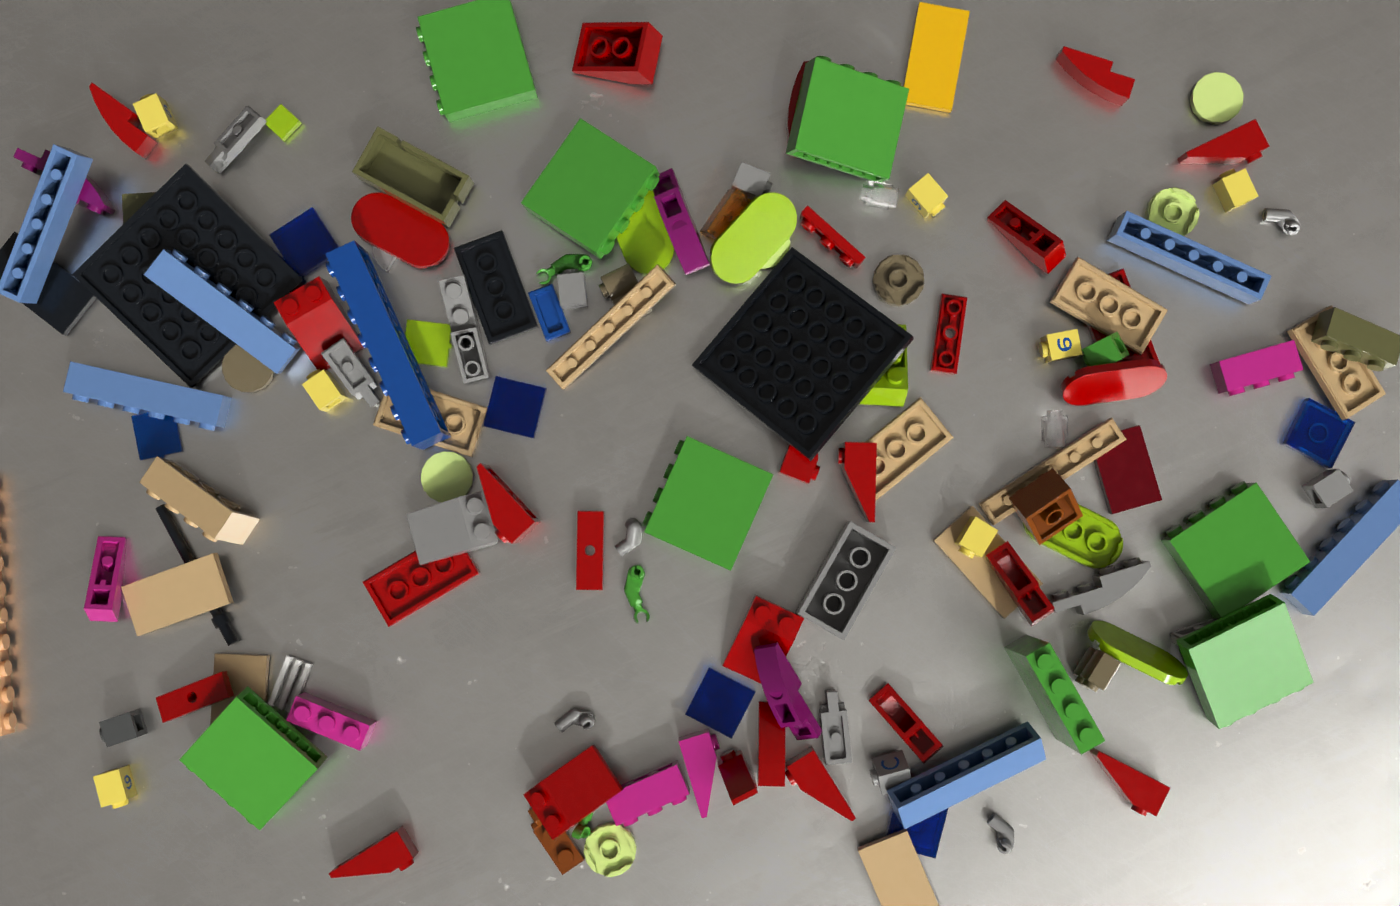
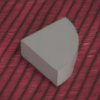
[373,246,396,273]

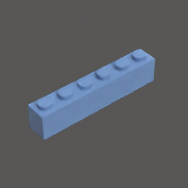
[0,144,93,304]
[1107,211,1271,305]
[144,249,300,374]
[63,361,232,431]
[1280,479,1400,616]
[887,721,1046,829]

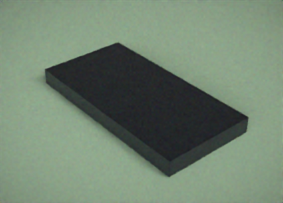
[454,230,538,345]
[0,231,96,336]

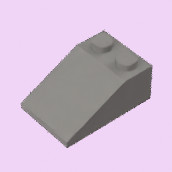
[406,491,498,565]

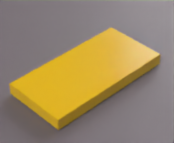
[903,2,970,113]

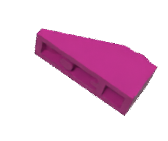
[84,536,126,622]
[678,728,720,818]

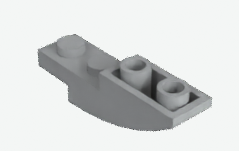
[438,275,489,383]
[1049,557,1151,615]

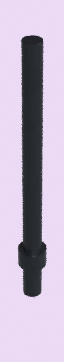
[155,504,238,646]

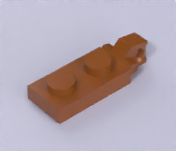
[528,807,585,875]

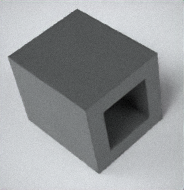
[99,709,148,747]

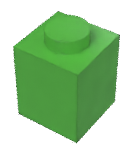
[1082,332,1130,366]

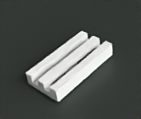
[268,655,313,713]

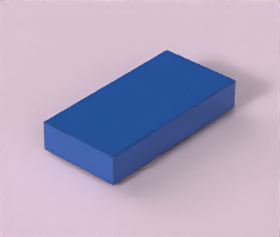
[528,284,571,342]

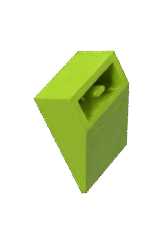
[860,324,908,407]

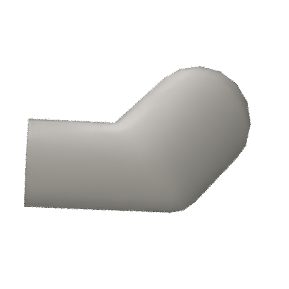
[1262,208,1301,235]
[615,518,643,556]
[554,708,594,733]
[987,813,1014,854]

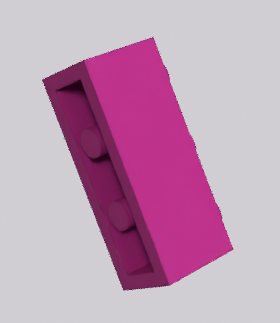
[1210,340,1303,396]
[286,692,377,751]
[606,760,690,827]

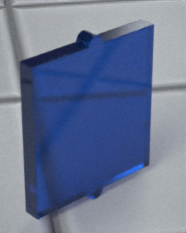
[131,412,183,461]

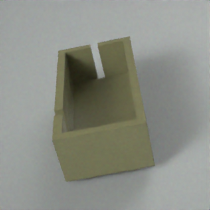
[352,126,474,228]

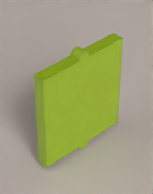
[405,319,452,367]

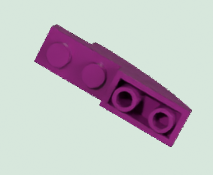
[13,148,115,215]
[653,168,710,275]
[754,643,822,740]

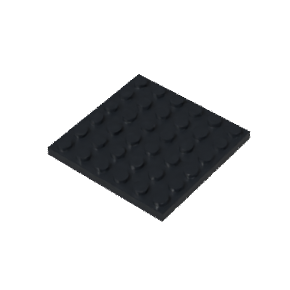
[72,164,304,388]
[692,247,914,461]

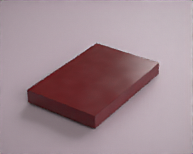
[1094,425,1162,514]

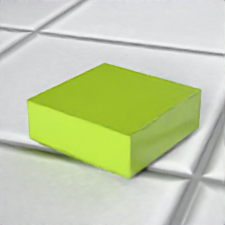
[265,104,302,142]

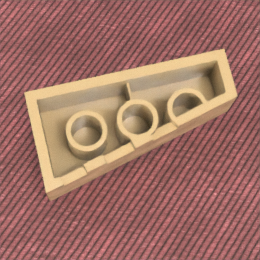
[139,456,260,545]

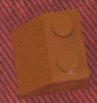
[1009,468,1083,545]

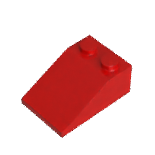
[572,22,663,84]
[273,276,364,371]
[477,463,541,544]
[722,594,804,684]
[523,745,624,840]

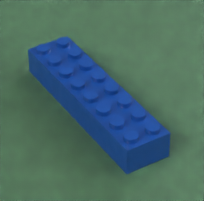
[325,240,451,450]

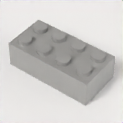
[796,521,896,640]

